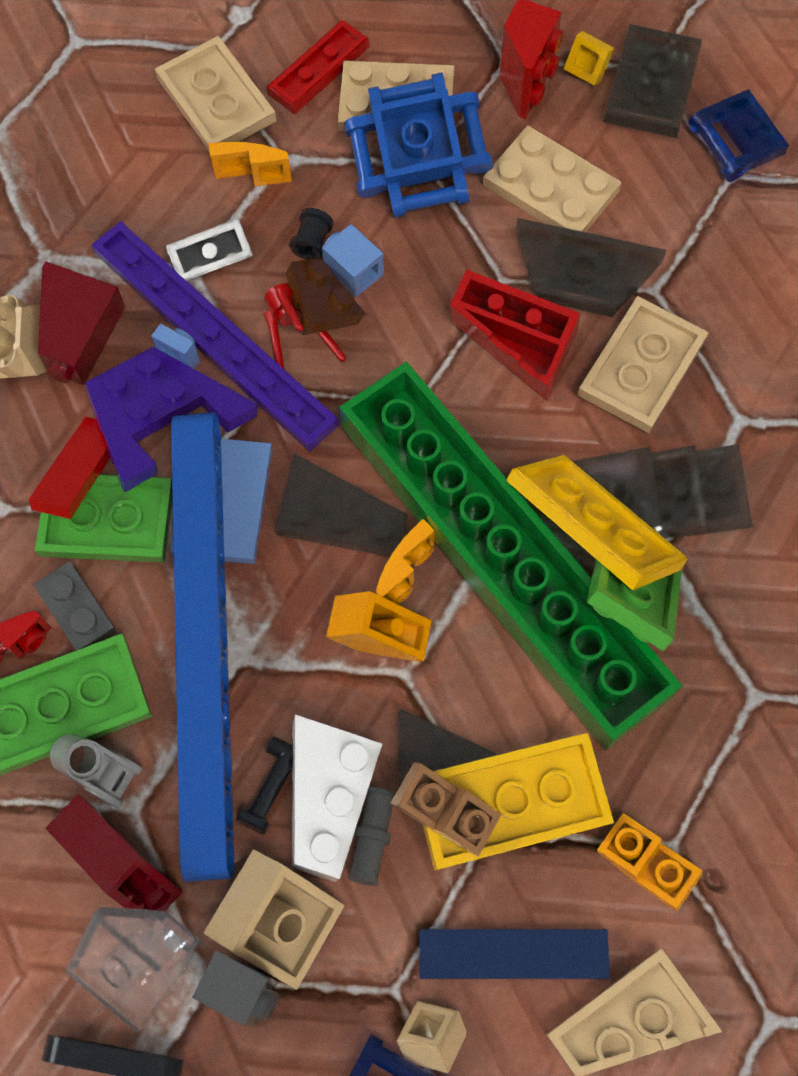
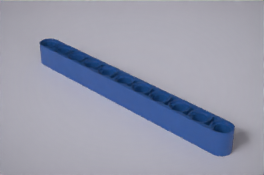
[171,412,235,882]

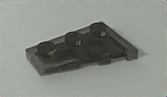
[275,453,408,557]

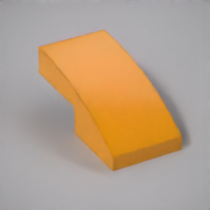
[209,142,292,187]

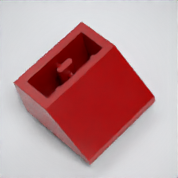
[500,0,564,119]

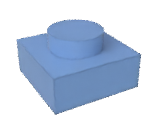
[151,323,200,369]

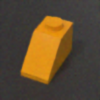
[326,591,432,662]

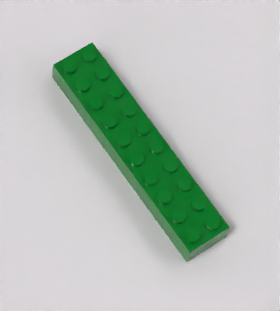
[339,361,683,751]

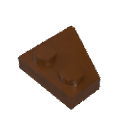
[285,258,365,335]

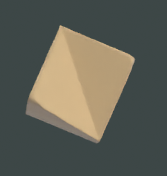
[397,1001,467,1073]

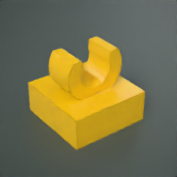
[563,31,614,86]

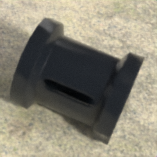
[289,208,334,260]

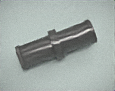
[348,787,395,886]

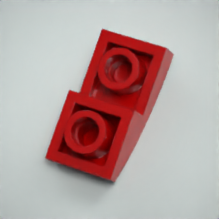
[0,610,51,663]

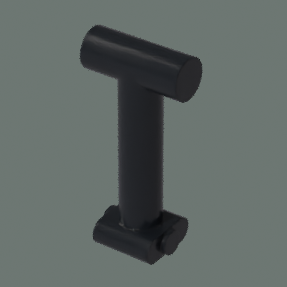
[236,736,293,835]

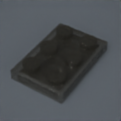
[603,24,702,138]

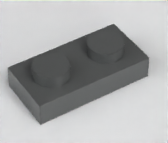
[33,561,117,650]

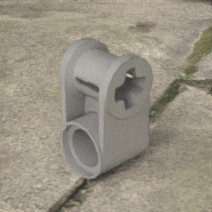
[50,734,143,809]

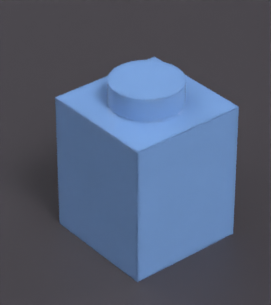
[322,224,384,298]

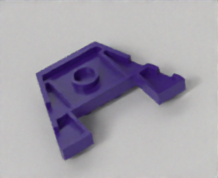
[85,347,258,492]

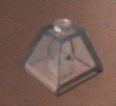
[66,906,201,1032]

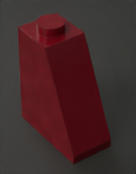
[38,261,126,385]
[45,794,183,927]

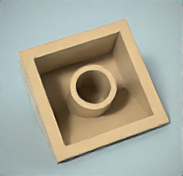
[204,850,345,990]

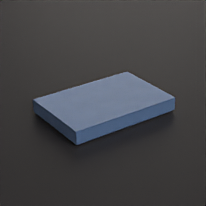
[170,439,273,564]

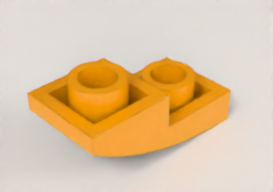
[376,519,435,604]
[597,813,702,912]

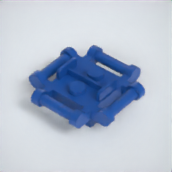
[344,72,494,218]

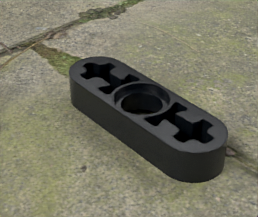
[41,1034,184,1076]

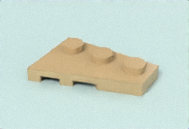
[546,948,722,1076]

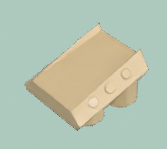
[0,294,46,379]

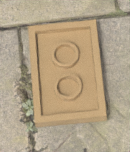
[154,36,277,152]
[338,61,454,133]
[483,125,622,244]
[577,296,709,433]

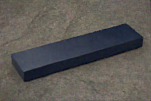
[419,929,610,979]

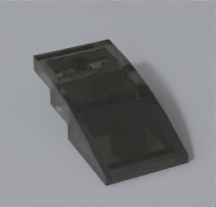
[572,444,753,538]

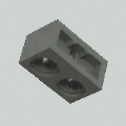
[192,951,280,1026]

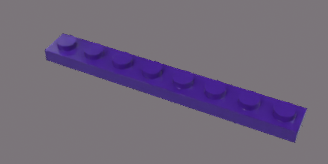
[91,221,339,452]

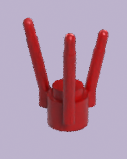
[264,283,346,370]

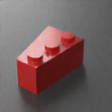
[450,269,580,401]

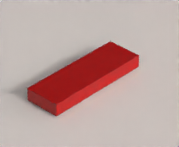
[267,19,369,115]
[29,417,110,519]

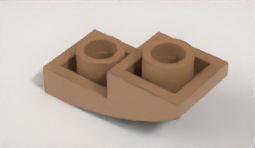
[390,762,501,856]

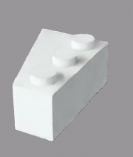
[292,715,382,882]

